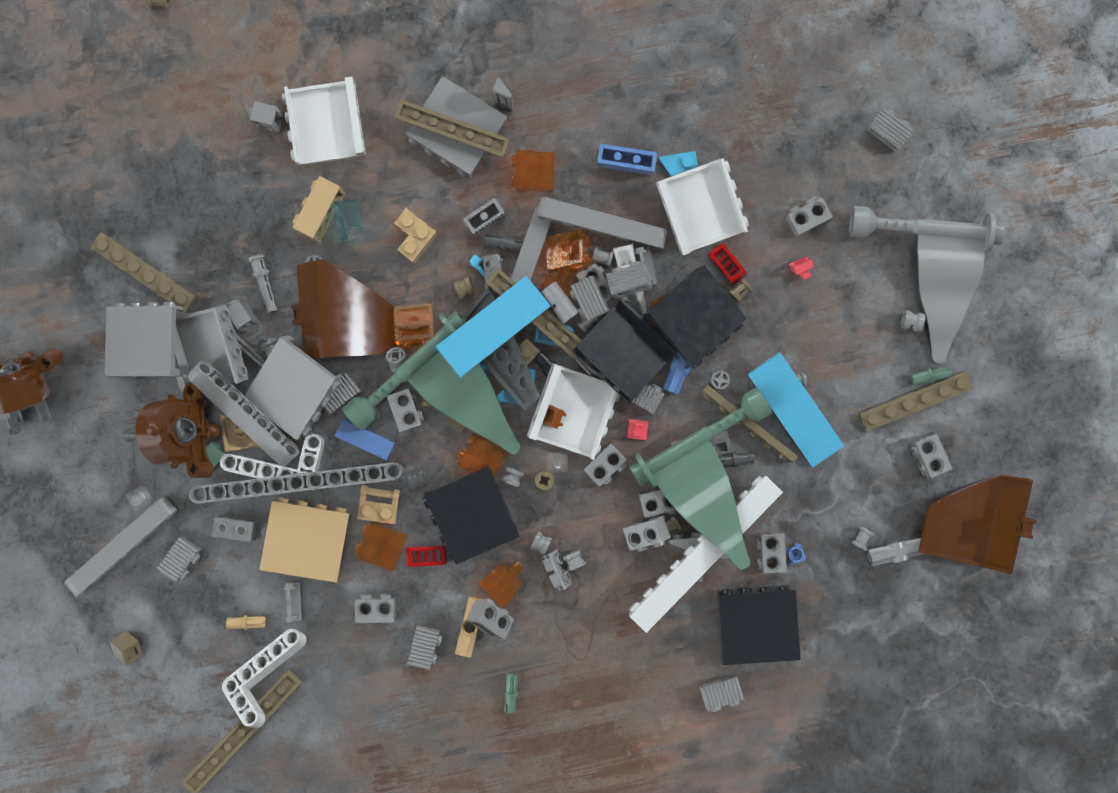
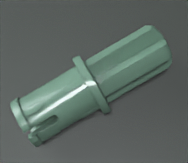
[911,366,951,386]
[503,673,519,713]

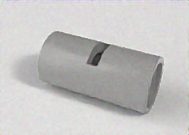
[541,281,579,324]

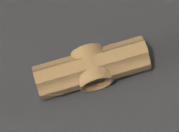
[455,596,482,657]

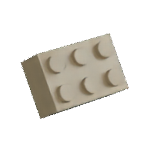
[292,176,346,243]

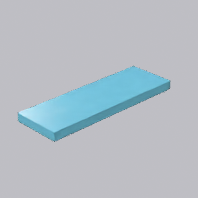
[435,276,550,378]
[748,352,844,468]

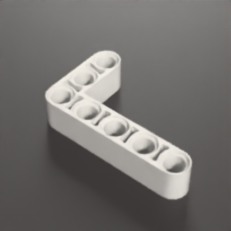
[220,434,324,488]
[222,629,306,728]

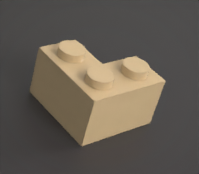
[394,208,438,264]

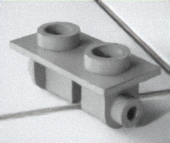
[634,247,657,285]
[483,254,503,294]
[542,549,572,591]
[281,582,302,623]

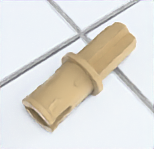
[226,615,266,630]

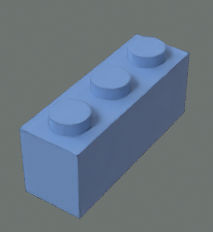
[597,144,657,176]

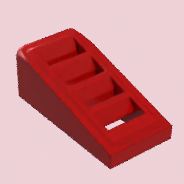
[708,243,747,286]
[406,546,446,567]

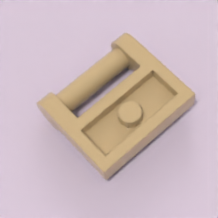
[357,485,400,524]

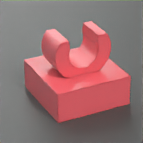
[789,256,814,280]
[627,419,648,440]

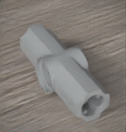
[868,537,923,566]

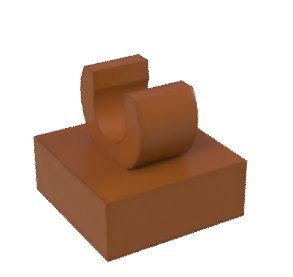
[543,404,567,429]

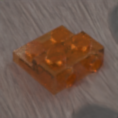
[512,150,554,191]
[546,229,592,273]
[394,303,435,350]
[456,433,510,477]
[355,521,408,571]

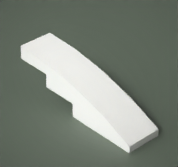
[613,243,648,322]

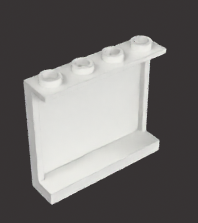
[282,77,366,166]
[656,158,749,255]
[527,363,620,460]

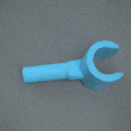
[470,255,485,278]

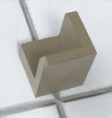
[110,631,143,666]

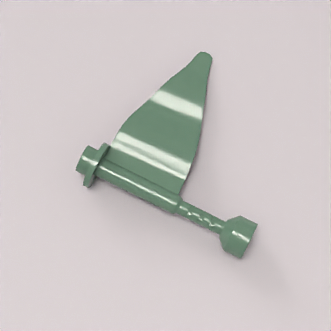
[342,311,521,454]
[630,387,773,570]

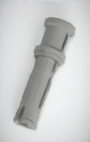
[248,254,277,313]

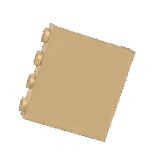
[259,497,350,583]

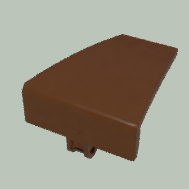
[291,260,398,360]
[918,474,1037,574]

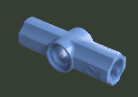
[663,352,691,395]

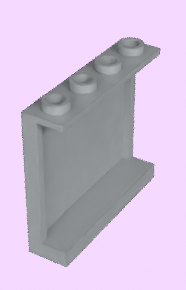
[406,76,508,178]
[105,302,183,377]
[175,304,249,396]
[245,335,343,440]

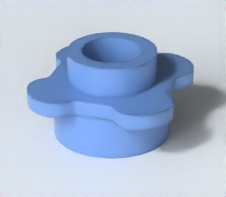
[785,543,806,565]

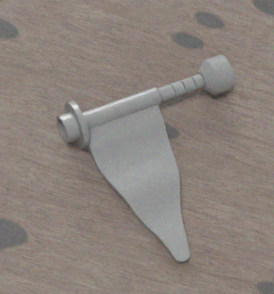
[849,206,1005,363]

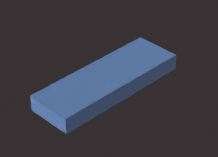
[335,419,395,460]

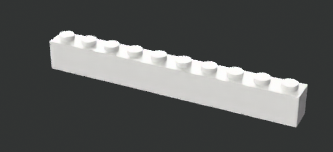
[629,475,783,633]

